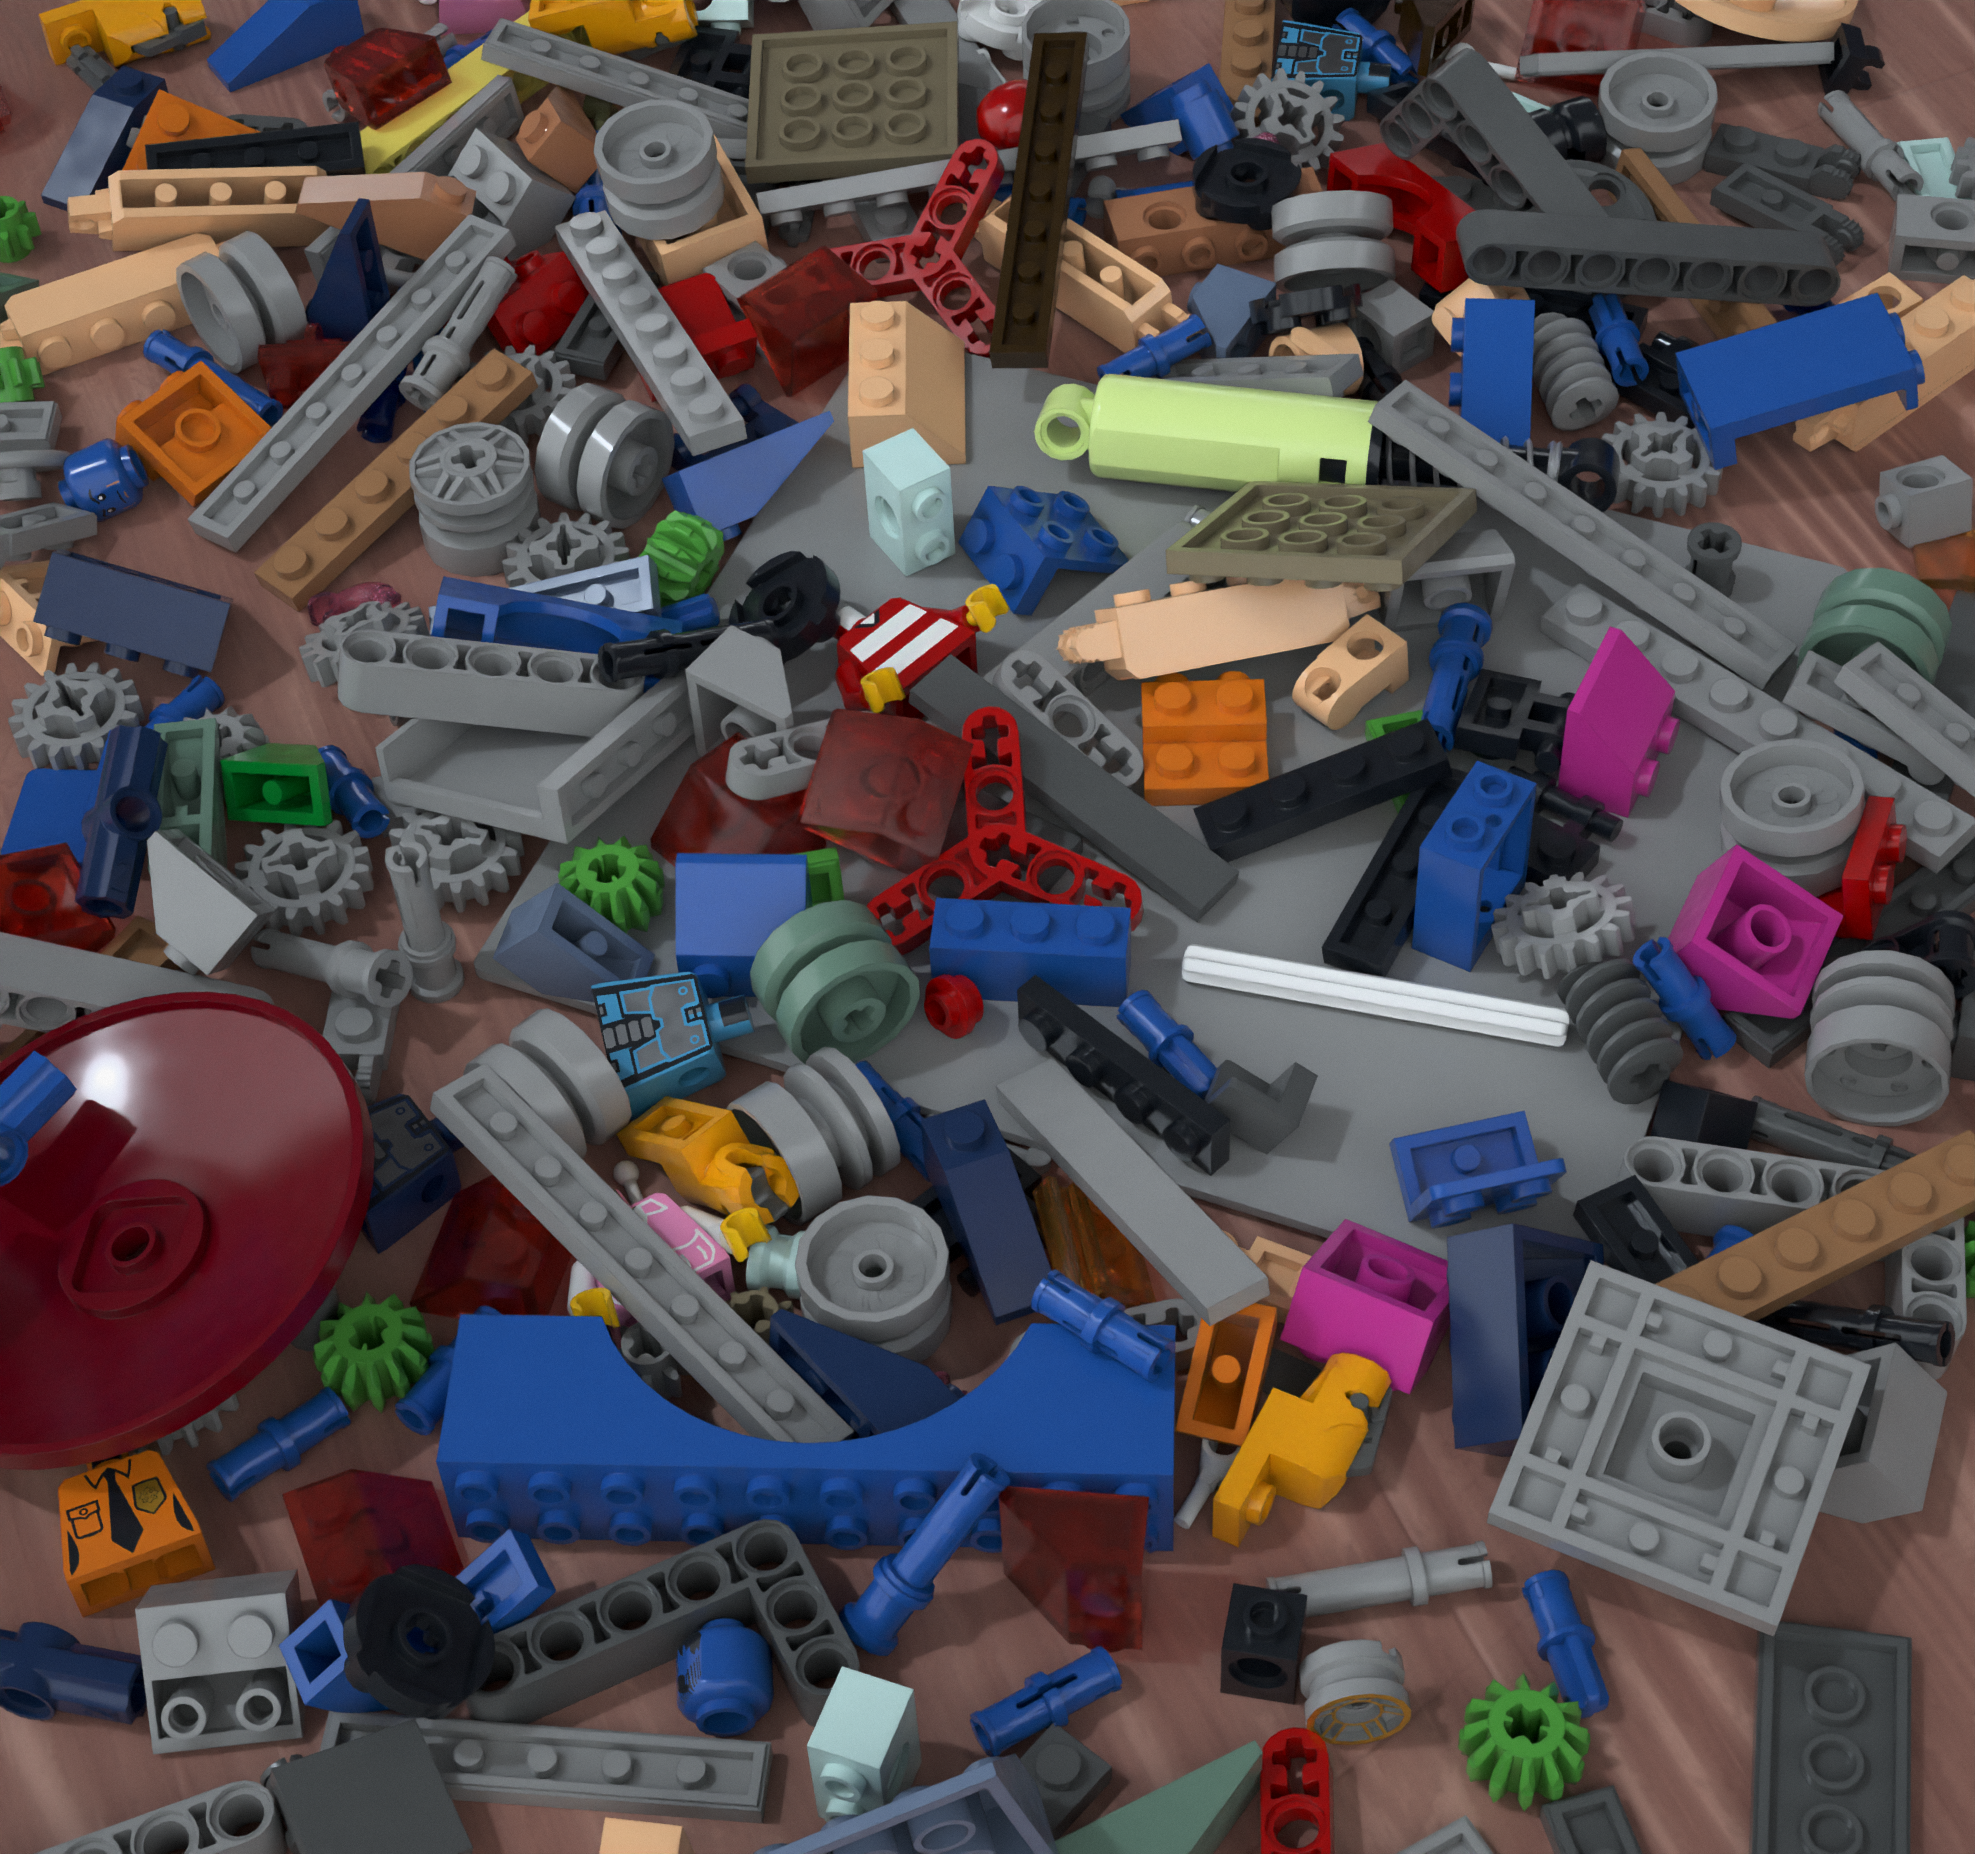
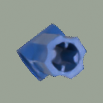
[0,1051,77,1186]

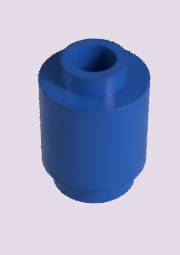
[1168,80,1240,160]

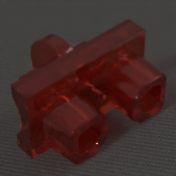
[257,323,351,409]

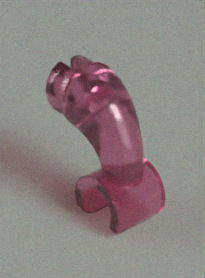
[308,582,402,626]

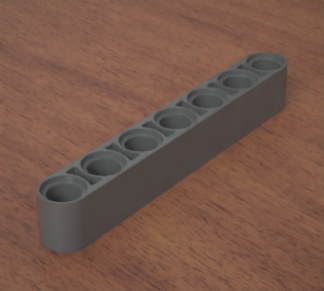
[1456,209,1841,306]

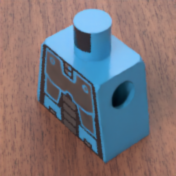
[1271,20,1392,121]
[591,972,755,1121]

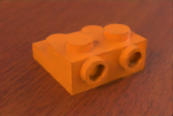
[115,361,272,507]
[1141,671,1269,806]

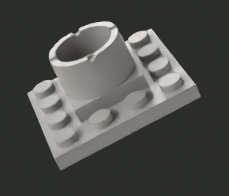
[1487,1260,1872,1637]

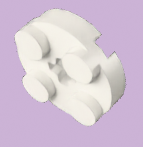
[957,0,1042,61]

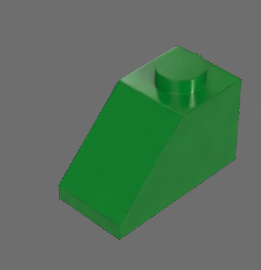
[220,743,333,826]

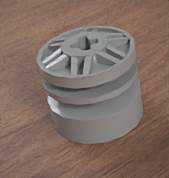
[1022,0,1130,124]
[409,422,541,577]
[1804,950,1955,1126]
[726,1047,900,1226]

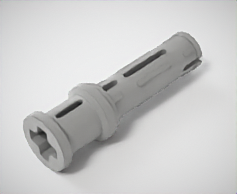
[398,256,518,411]
[385,841,465,1003]
[251,928,413,1008]

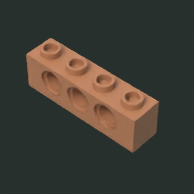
[1103,167,1323,277]

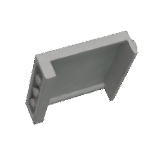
[375,669,694,844]

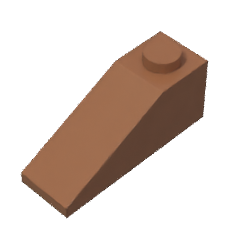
[515,85,597,194]
[295,172,476,261]

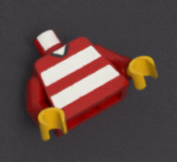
[833,584,1010,737]

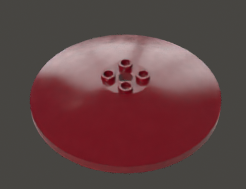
[0,991,375,1470]

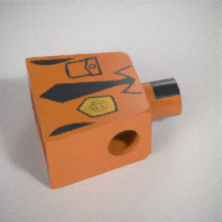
[58,1450,216,1618]

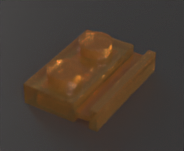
[1033,1176,1156,1308]

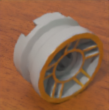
[1299,1639,1411,1745]

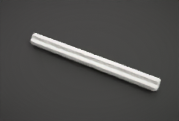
[1182,944,1570,1047]

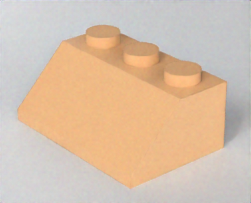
[848,301,966,468]

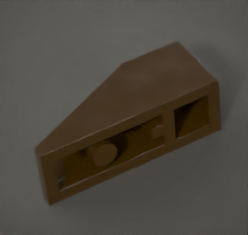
[1394,0,1475,77]

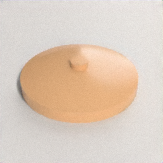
[1675,0,1858,42]

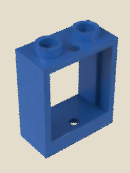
[1412,760,1537,972]

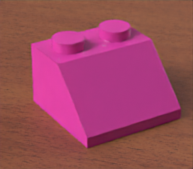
[1558,626,1680,818]
[1668,844,1843,1019]
[1280,1219,1450,1395]

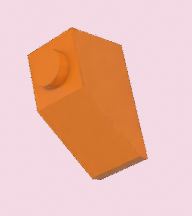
[1175,1303,1278,1448]

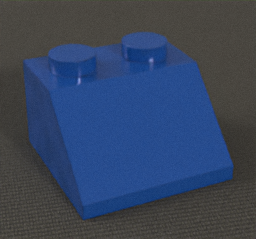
[675,853,813,998]

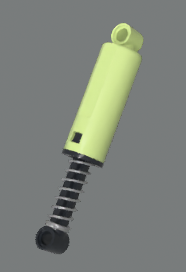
[1034,374,1620,512]

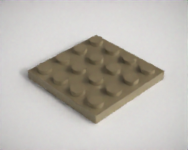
[745,21,959,184]
[1165,481,1477,592]

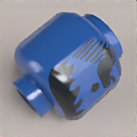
[676,1618,774,1737]

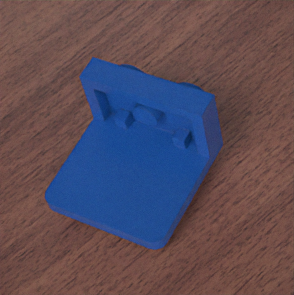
[958,486,1129,616]
[1,730,128,870]
[1389,1111,1567,1228]

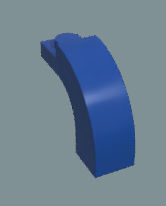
[279,1528,556,1713]

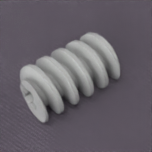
[1532,312,1619,431]

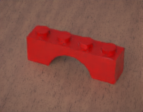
[1327,143,1476,293]

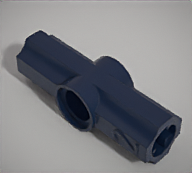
[74,725,168,919]
[0,1622,147,1725]

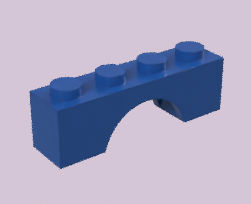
[431,576,683,693]

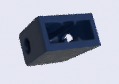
[361,1094,465,1254]

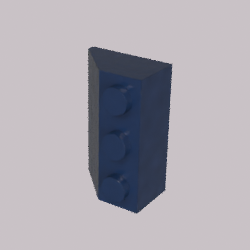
[33,549,233,678]
[1446,1223,1604,1457]

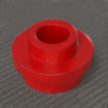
[924,974,984,1039]

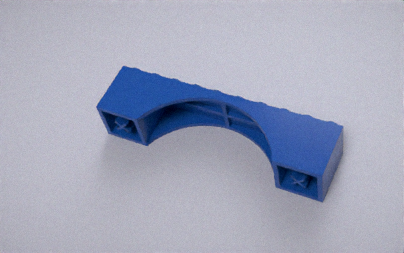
[436,1314,1176,1556]

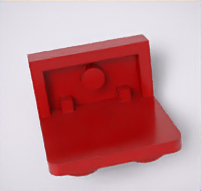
[443,250,589,356]
[636,273,758,402]
[1817,796,1907,940]

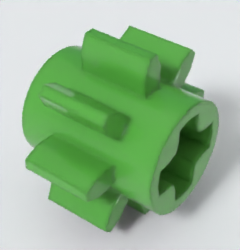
[0,196,41,263]
[0,346,45,403]

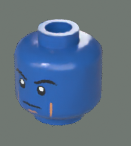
[58,438,149,522]

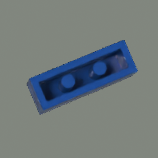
[1448,298,1535,446]
[929,898,1131,1007]

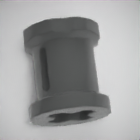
[1685,522,1742,597]

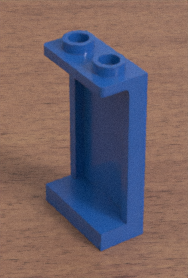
[1675,293,1925,470]

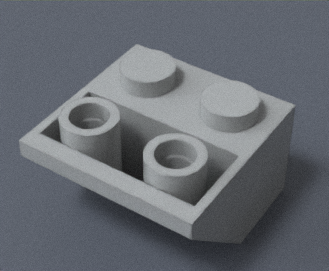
[448,128,576,261]
[135,1569,305,1754]

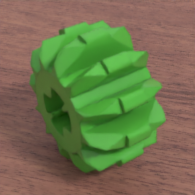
[639,510,724,608]
[558,835,665,934]
[313,1291,435,1414]
[1458,1672,1590,1811]

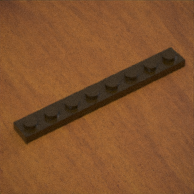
[989,32,1089,368]

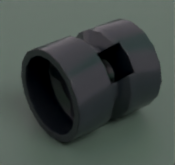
[1528,95,1607,163]

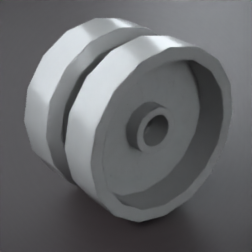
[1598,51,1718,186]
[593,99,725,240]
[1271,190,1396,295]
[176,230,308,374]
[534,383,675,529]
[1719,738,1865,897]
[463,1008,632,1160]
[795,1195,953,1363]

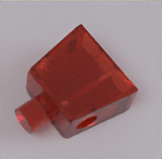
[324,27,452,130]

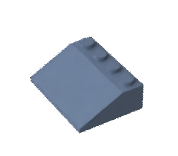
[753,1753,1059,1854]

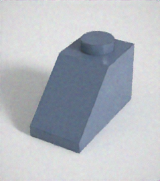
[1187,263,1277,359]
[493,883,655,1002]

